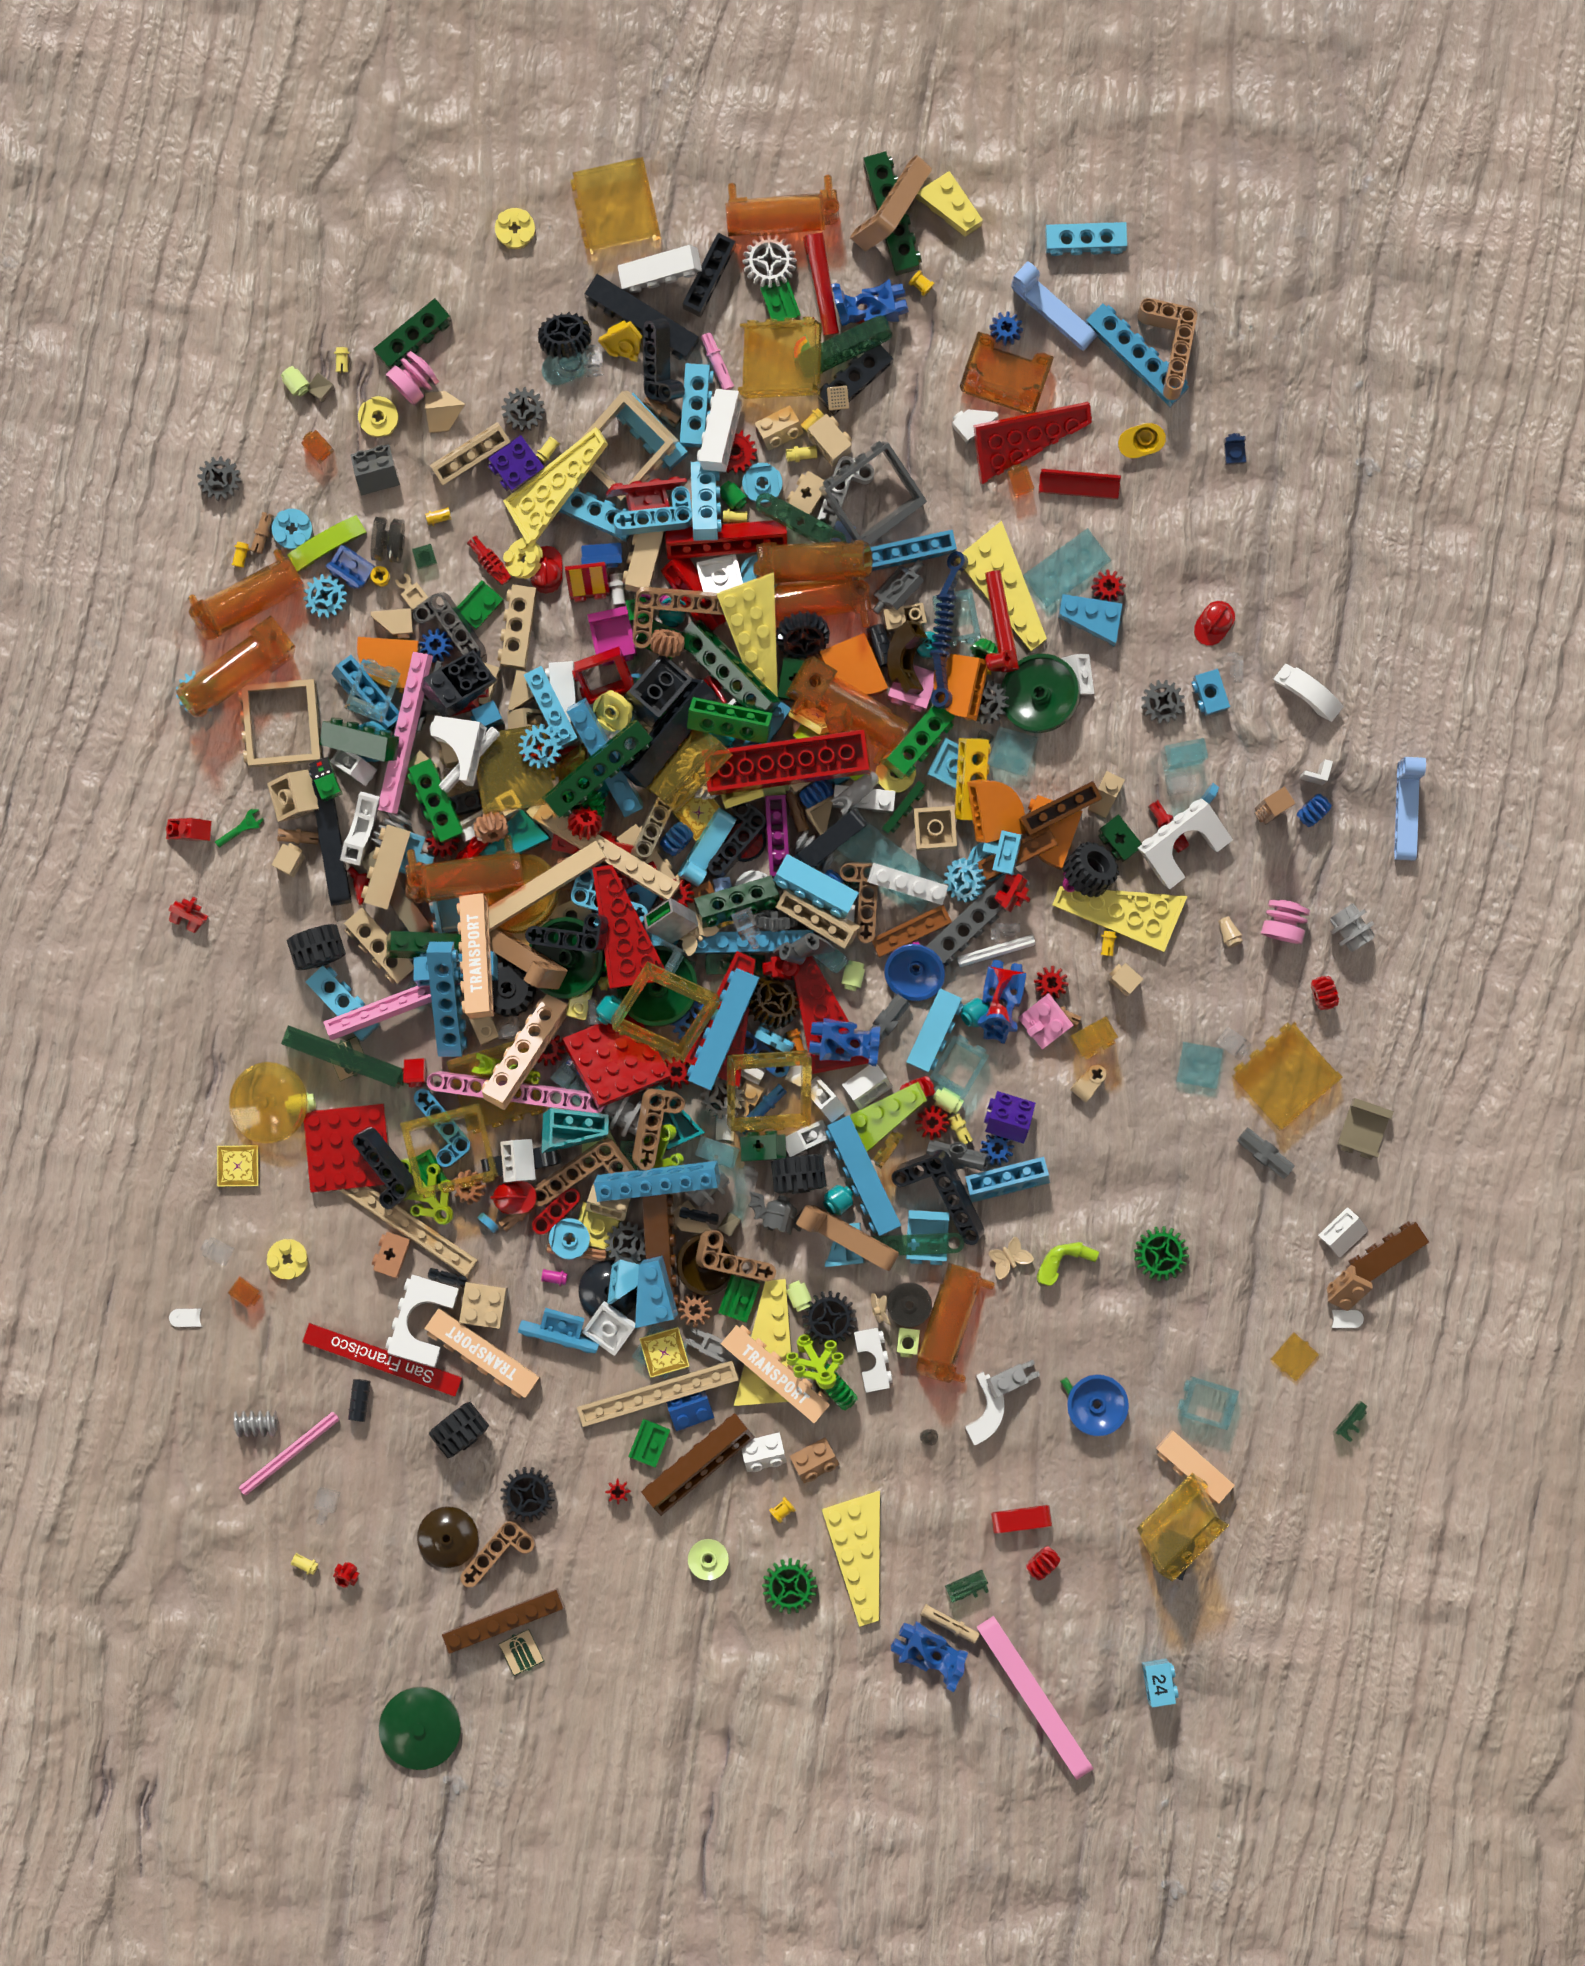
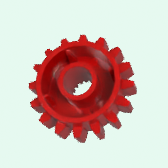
[727,430,757,474]

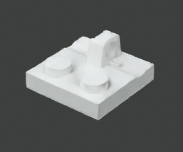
[696,554,743,601]
[582,1301,635,1356]

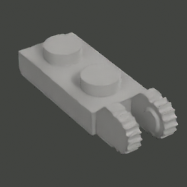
[685,1327,739,1368]
[986,1360,1040,1398]

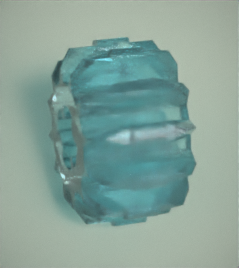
[814,948,848,973]

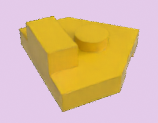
[598,321,642,362]

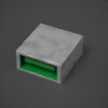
[643,898,698,944]

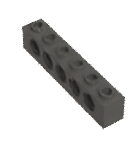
[926,868,1030,966]

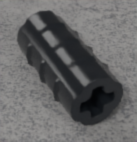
[866,624,890,668]
[348,1379,371,1422]

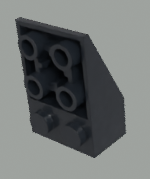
[422,650,497,718]

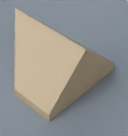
[425,391,465,433]
[806,797,834,836]

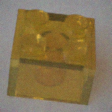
[1068,1016,1118,1060]

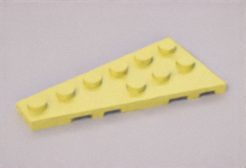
[503,427,608,547]
[955,521,1047,652]
[717,572,778,697]
[1052,886,1187,952]
[734,1279,791,1406]
[822,1490,880,1627]

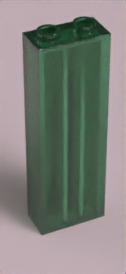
[281,1025,405,1089]

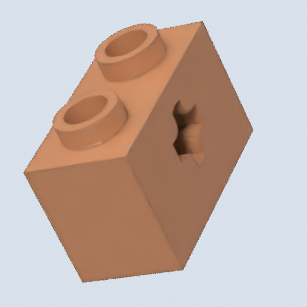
[371,1232,411,1278]

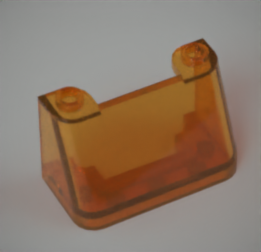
[960,331,1054,414]

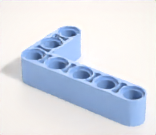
[1011,261,1097,351]
[1394,757,1426,861]

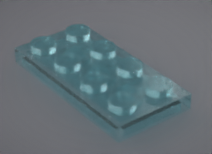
[1023,528,1111,608]
[858,833,945,913]

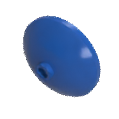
[884,944,945,1001]
[1067,1375,1129,1436]

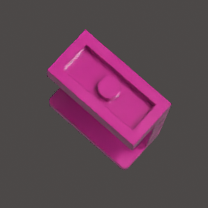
[587,606,637,666]

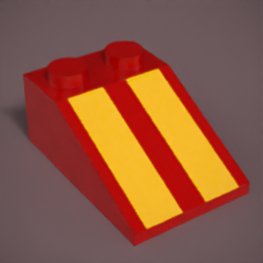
[565,562,610,603]

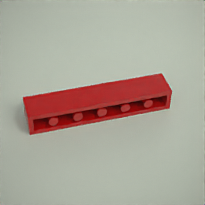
[665,519,788,559]

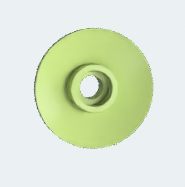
[688,1539,729,1580]

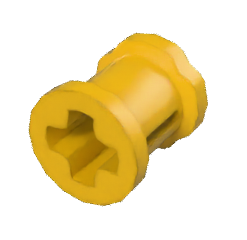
[908,270,935,296]
[371,566,390,587]
[769,1496,796,1523]

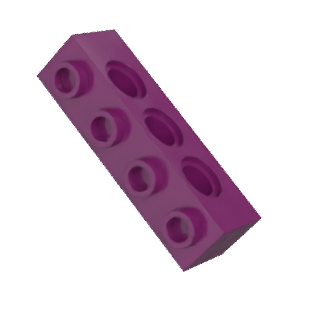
[765,795,789,878]

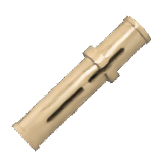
[920,1604,980,1644]

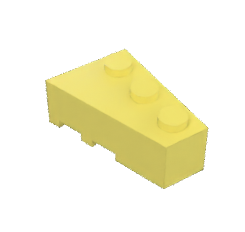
[915,171,983,237]

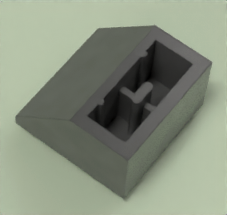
[351,444,400,496]

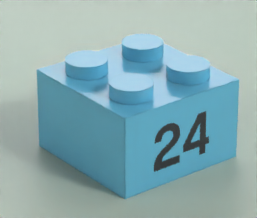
[1142,1659,1179,1707]

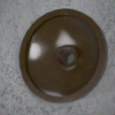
[677,1234,735,1295]
[417,1506,478,1568]

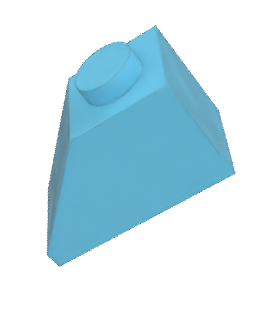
[607,1260,639,1304]

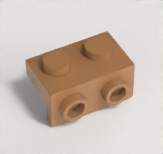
[1327,1265,1373,1311]
[790,1437,839,1483]

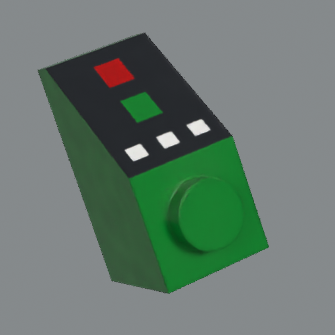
[309,757,343,802]

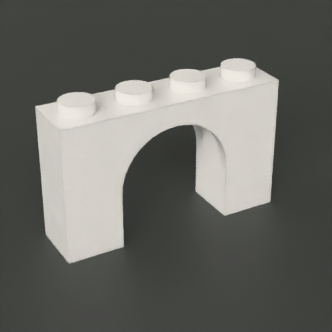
[1138,799,1233,889]
[385,1275,460,1368]

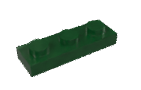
[882,781,925,835]

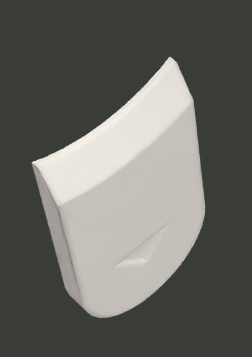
[716,1110,734,1142]
[169,1309,201,1327]
[1331,1310,1364,1328]

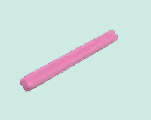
[239,1412,339,1495]

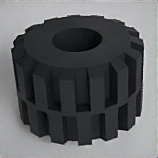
[286,924,346,970]
[492,962,536,1017]
[771,1154,827,1194]
[429,1401,489,1459]

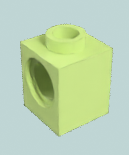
[896,1327,920,1358]

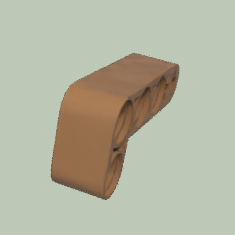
[840,862,878,943]
[632,1089,685,1170]
[696,1230,776,1281]
[460,1520,536,1587]

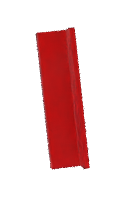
[1038,469,1121,500]
[660,558,727,632]

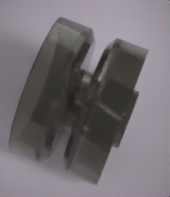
[371,516,405,564]
[887,1282,932,1327]

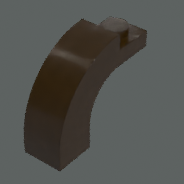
[887,620,928,695]

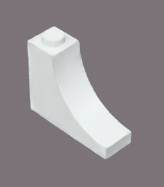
[430,716,487,786]

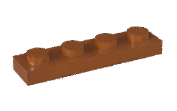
[978,827,1058,882]
[871,905,952,958]

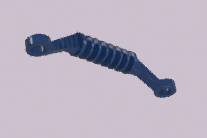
[930,551,968,709]

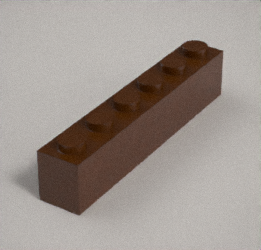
[642,1194,679,1307]
[641,1413,755,1516]
[442,1588,565,1654]

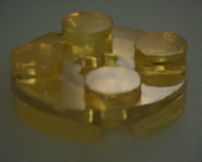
[873,1131,904,1169]

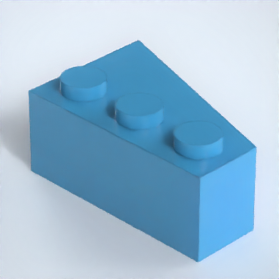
[1058,594,1122,646]
[635,1256,678,1328]

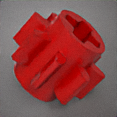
[605,1478,631,1505]
[333,1562,360,1588]

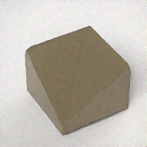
[308,373,335,403]
[717,1212,741,1236]

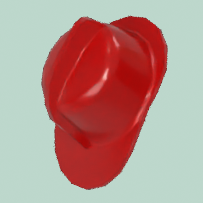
[530,546,562,594]
[1194,601,1235,646]
[490,1181,537,1214]

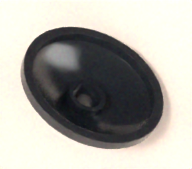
[578,1260,638,1317]

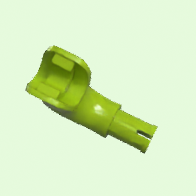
[471,1053,540,1084]
[1037,1242,1099,1286]

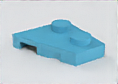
[825,1223,865,1267]

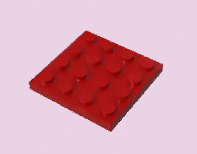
[562,1013,671,1109]
[303,1103,388,1193]

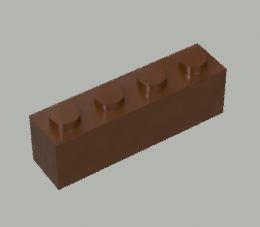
[1019,781,1102,836]
[1346,1221,1429,1282]

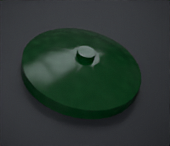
[1000,654,1080,733]
[529,917,605,999]
[617,946,698,1027]
[379,1687,461,1770]

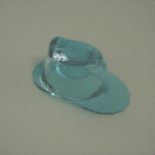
[542,352,589,385]

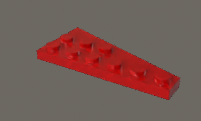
[973,402,1092,484]
[592,865,670,989]
[684,951,755,1087]
[794,956,869,1074]

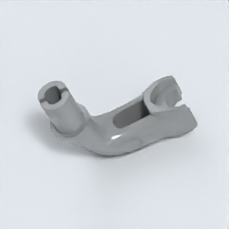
[831,772,879,816]

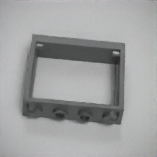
[819,441,927,549]

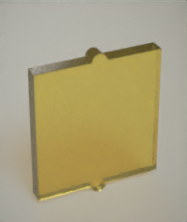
[1270,1332,1319,1381]

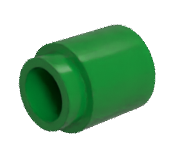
[720,481,747,511]

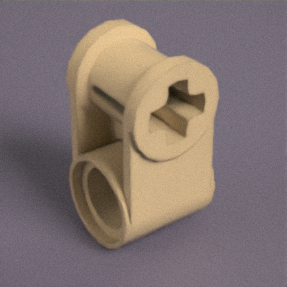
[1070,1065,1106,1103]

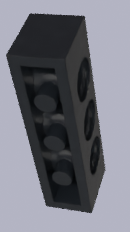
[682,233,736,317]
[818,341,894,416]

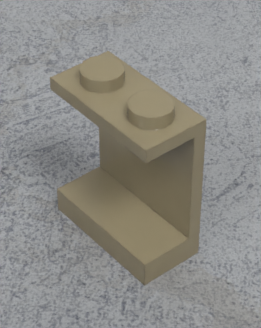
[1337,1098,1394,1160]

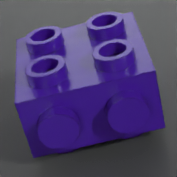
[488,435,544,493]
[984,1091,1036,1144]

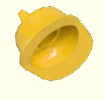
[1118,423,1166,458]

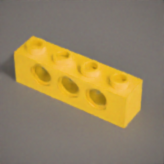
[955,738,991,820]

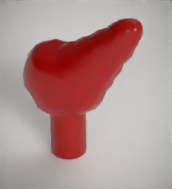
[347,866,370,905]

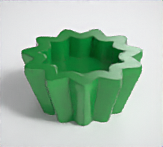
[970,638,997,660]

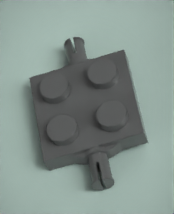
[872,559,924,615]

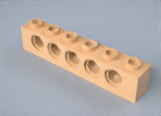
[482,994,568,1110]

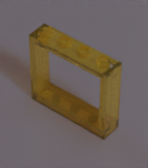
[611,961,720,1061]
[727,1050,812,1133]
[400,1103,499,1198]

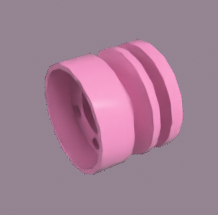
[385,351,439,406]
[1261,900,1310,944]

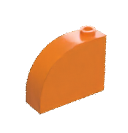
[818,633,888,697]
[357,637,420,694]
[933,654,988,721]
[967,779,1026,843]
[1027,795,1083,870]

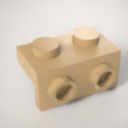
[755,405,803,451]

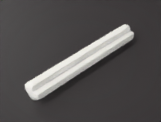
[439,727,500,793]
[957,935,1035,967]

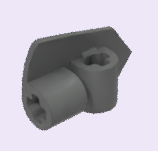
[773,933,835,965]

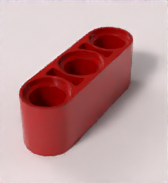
[532,1188,581,1235]
[991,1505,1052,1533]

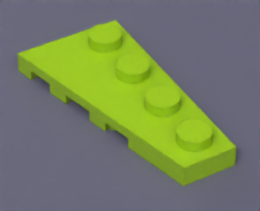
[850,1082,927,1152]

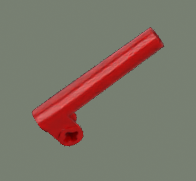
[803,232,839,335]
[985,570,1019,673]

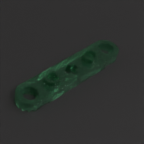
[756,493,846,552]
[871,1233,965,1256]

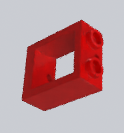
[572,646,634,705]

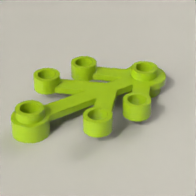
[640,1124,684,1170]
[401,1158,453,1225]
[786,1334,844,1389]

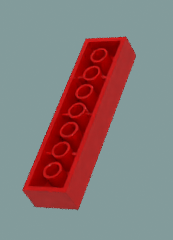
[703,730,871,796]

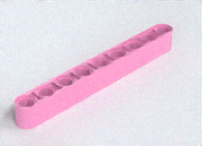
[427,1071,607,1113]
[977,1616,1094,1780]

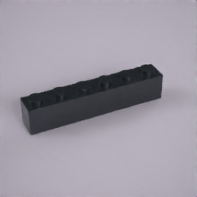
[584,274,699,361]
[621,678,718,788]

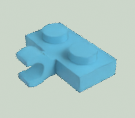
[982,831,1022,875]
[399,832,435,875]

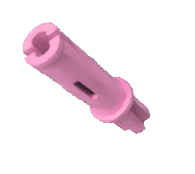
[701,333,734,390]

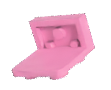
[888,665,934,712]

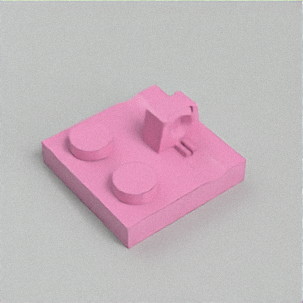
[1018,993,1073,1049]

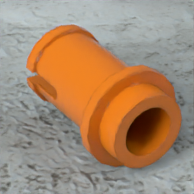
[785,1028,805,1055]

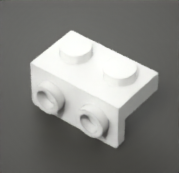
[742,1432,786,1472]

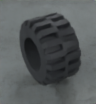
[1063,842,1119,897]

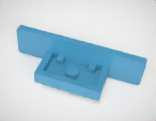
[518,1308,599,1353]

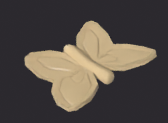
[679,914,719,956]
[988,1237,1034,1280]
[871,1293,891,1325]

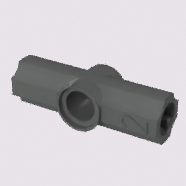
[869,994,911,1046]
[1236,1127,1295,1179]
[926,1140,990,1172]

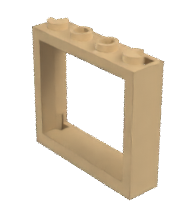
[580,391,679,501]
[239,679,322,768]

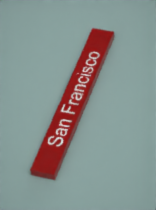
[302,1323,463,1397]

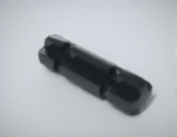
[679,1207,719,1225]
[428,1268,468,1288]

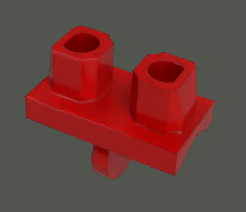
[994,874,1031,913]
[168,897,209,933]
[763,956,799,981]

